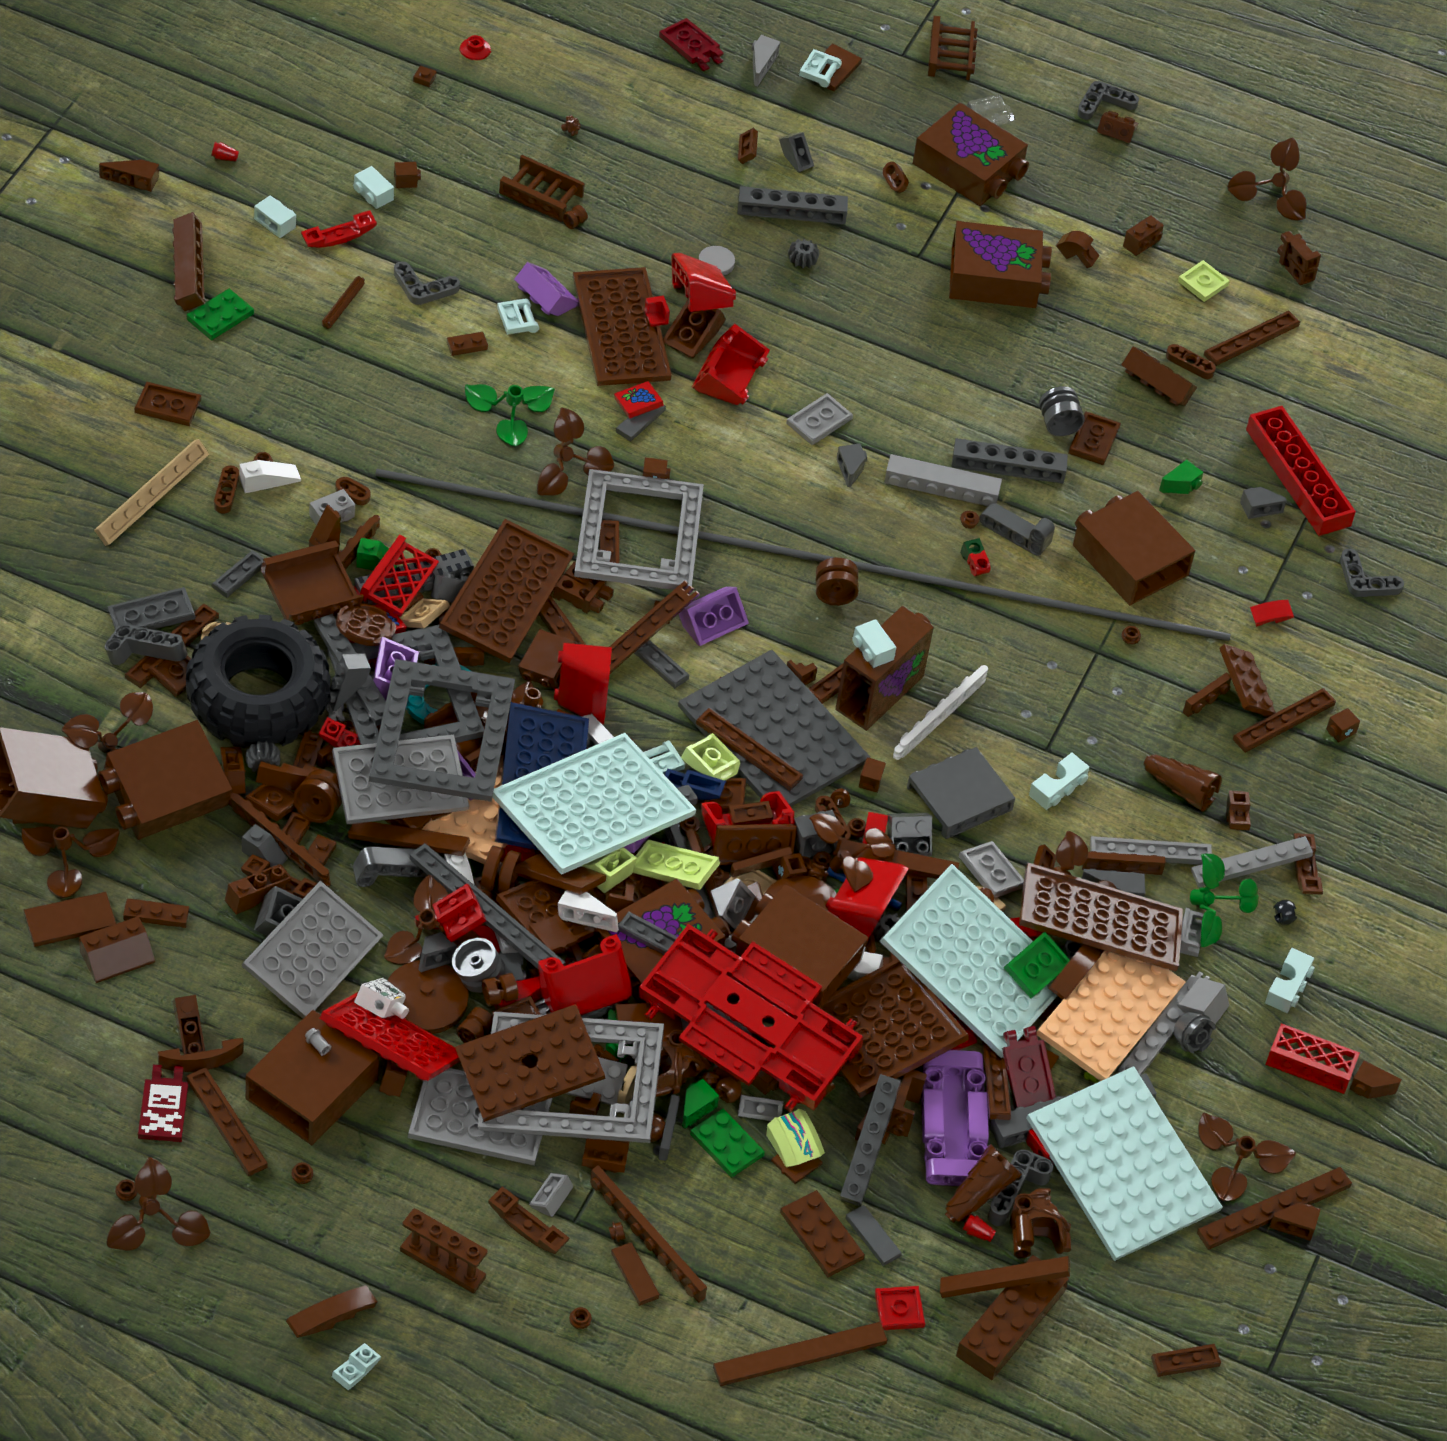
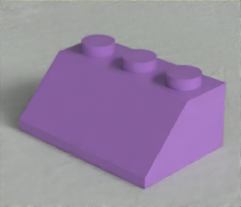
[514,262,579,316]
[679,587,749,646]
[373,637,419,701]

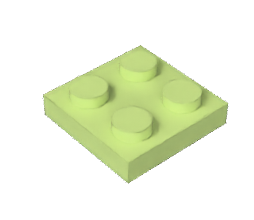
[1178,260,1230,302]

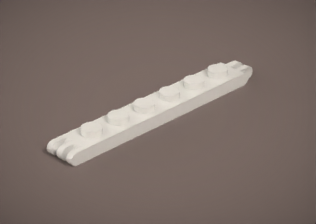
[893,665,988,760]

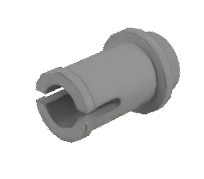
[305,1028,331,1056]

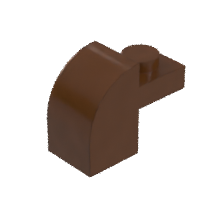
[1056,231,1100,268]

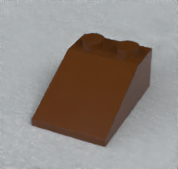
[663,298,726,358]

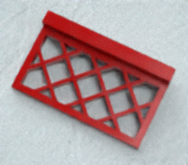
[360,534,439,617]
[1265,1023,1360,1094]

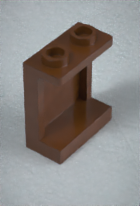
[518,629,575,689]
[888,1070,927,1137]

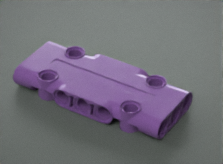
[921,1050,989,1186]

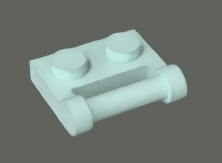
[799,49,842,87]
[497,299,539,335]
[643,740,685,775]

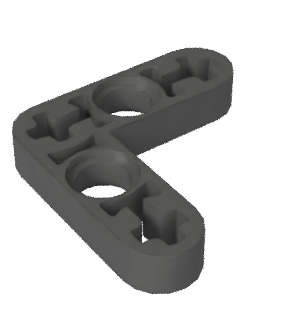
[1077,81,1139,120]
[394,261,460,305]
[1340,548,1404,597]

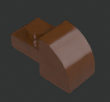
[1226,790,1251,830]

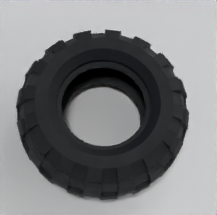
[186,614,331,749]

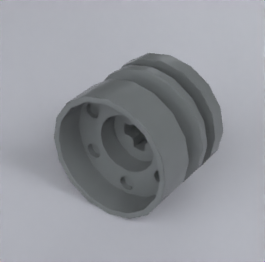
[1039,386,1085,436]

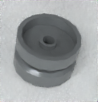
[452,938,505,993]

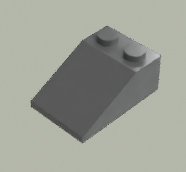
[254,886,302,936]

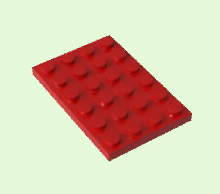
[319,992,460,1081]

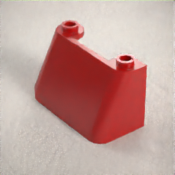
[671,253,736,312]
[692,323,770,405]
[554,643,612,725]
[701,791,794,848]
[825,857,909,941]
[538,934,632,1015]

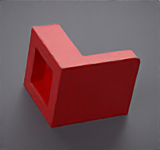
[644,295,670,327]

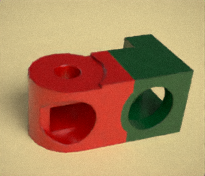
[960,538,991,576]

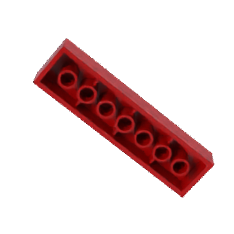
[1246,406,1356,536]

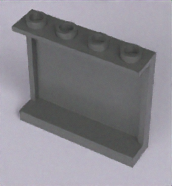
[907,747,1015,839]

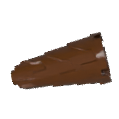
[1144,754,1222,811]
[945,1144,1022,1223]

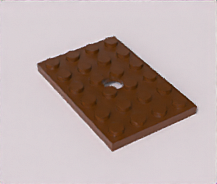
[455,1004,606,1122]

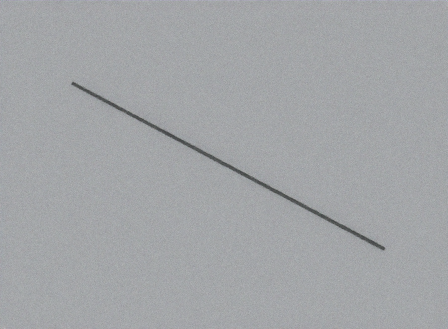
[375,469,1231,641]

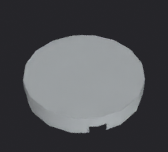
[699,246,735,276]

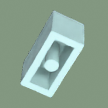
[353,166,394,209]
[254,195,296,238]
[853,619,896,668]

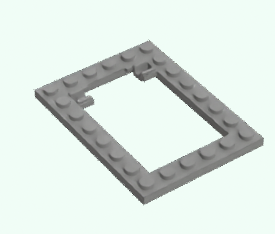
[574,469,704,590]
[478,1012,664,1143]

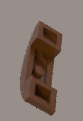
[1293,833,1323,895]
[241,854,317,899]
[1048,944,1102,1000]
[158,1038,244,1072]
[488,1186,570,1254]

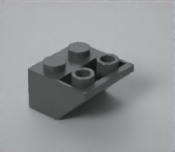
[887,813,932,856]

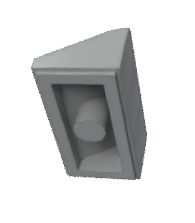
[738,1095,783,1121]
[529,1173,573,1217]

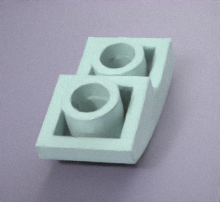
[332,1343,381,1390]

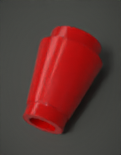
[211,142,239,161]
[962,1214,996,1242]

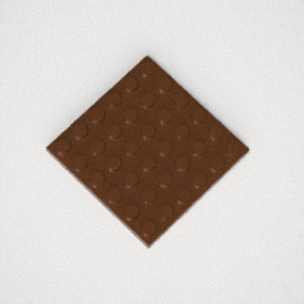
[822,959,969,1098]

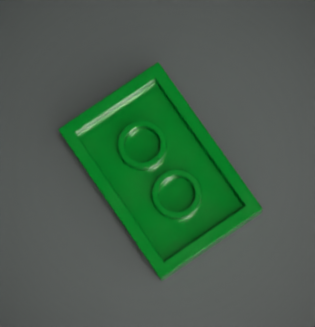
[187,288,254,341]
[1003,932,1070,999]
[690,1108,765,1178]

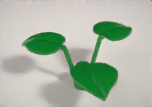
[465,384,555,447]
[1190,853,1259,947]

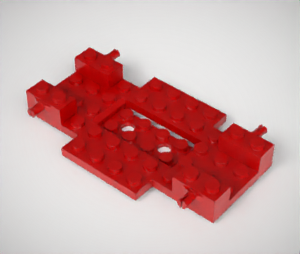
[639,924,863,1112]

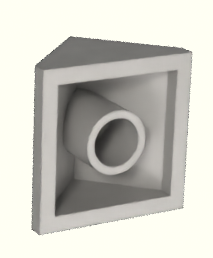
[711,879,755,931]
[1177,977,1229,1024]

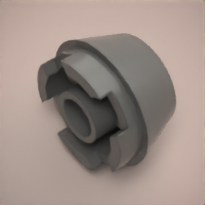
[1174,1012,1216,1054]

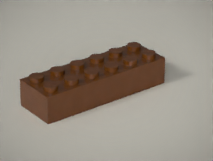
[956,1255,1069,1381]

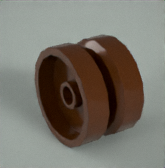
[816,557,859,606]
[293,769,342,823]
[481,845,522,893]

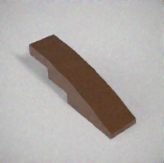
[256,761,337,791]
[286,1285,378,1338]

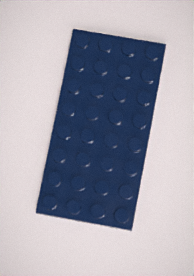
[495,702,589,851]

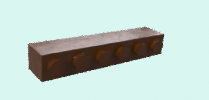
[172,212,205,311]

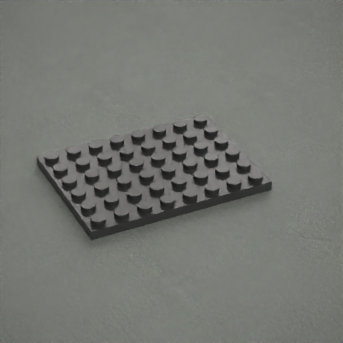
[678,649,870,807]

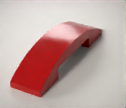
[301,210,377,248]

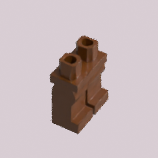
[1277,231,1321,286]
[553,562,614,614]

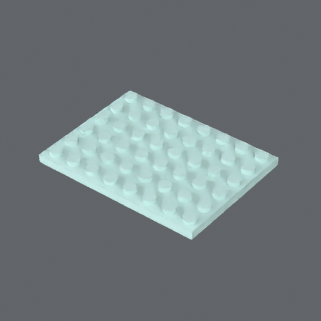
[492,733,696,875]
[880,864,1057,1058]
[1026,1066,1223,1261]

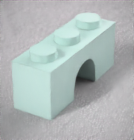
[1029,753,1089,810]
[1265,948,1315,1014]

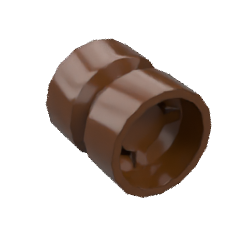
[482,973,518,1006]
[456,1007,493,1043]

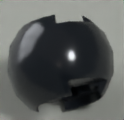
[1273,900,1297,925]

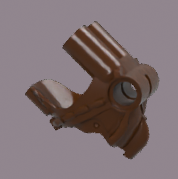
[634,1029,711,1097]
[1009,1188,1071,1258]

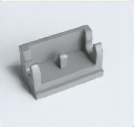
[1180,908,1204,957]

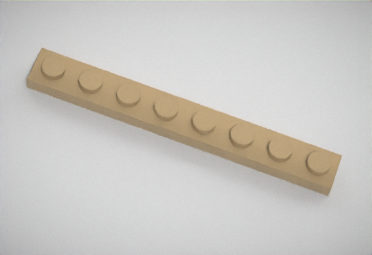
[94,439,209,546]

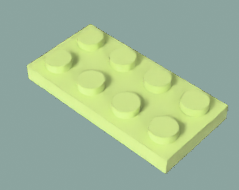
[632,840,720,890]

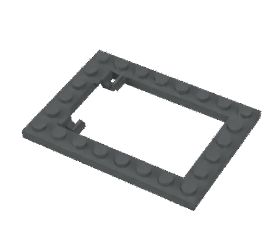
[328,625,484,745]
[369,659,515,802]

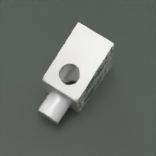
[354,978,409,1019]

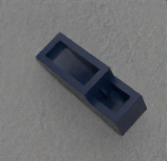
[665,768,726,800]

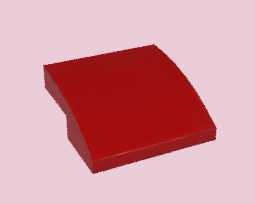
[433,883,486,943]

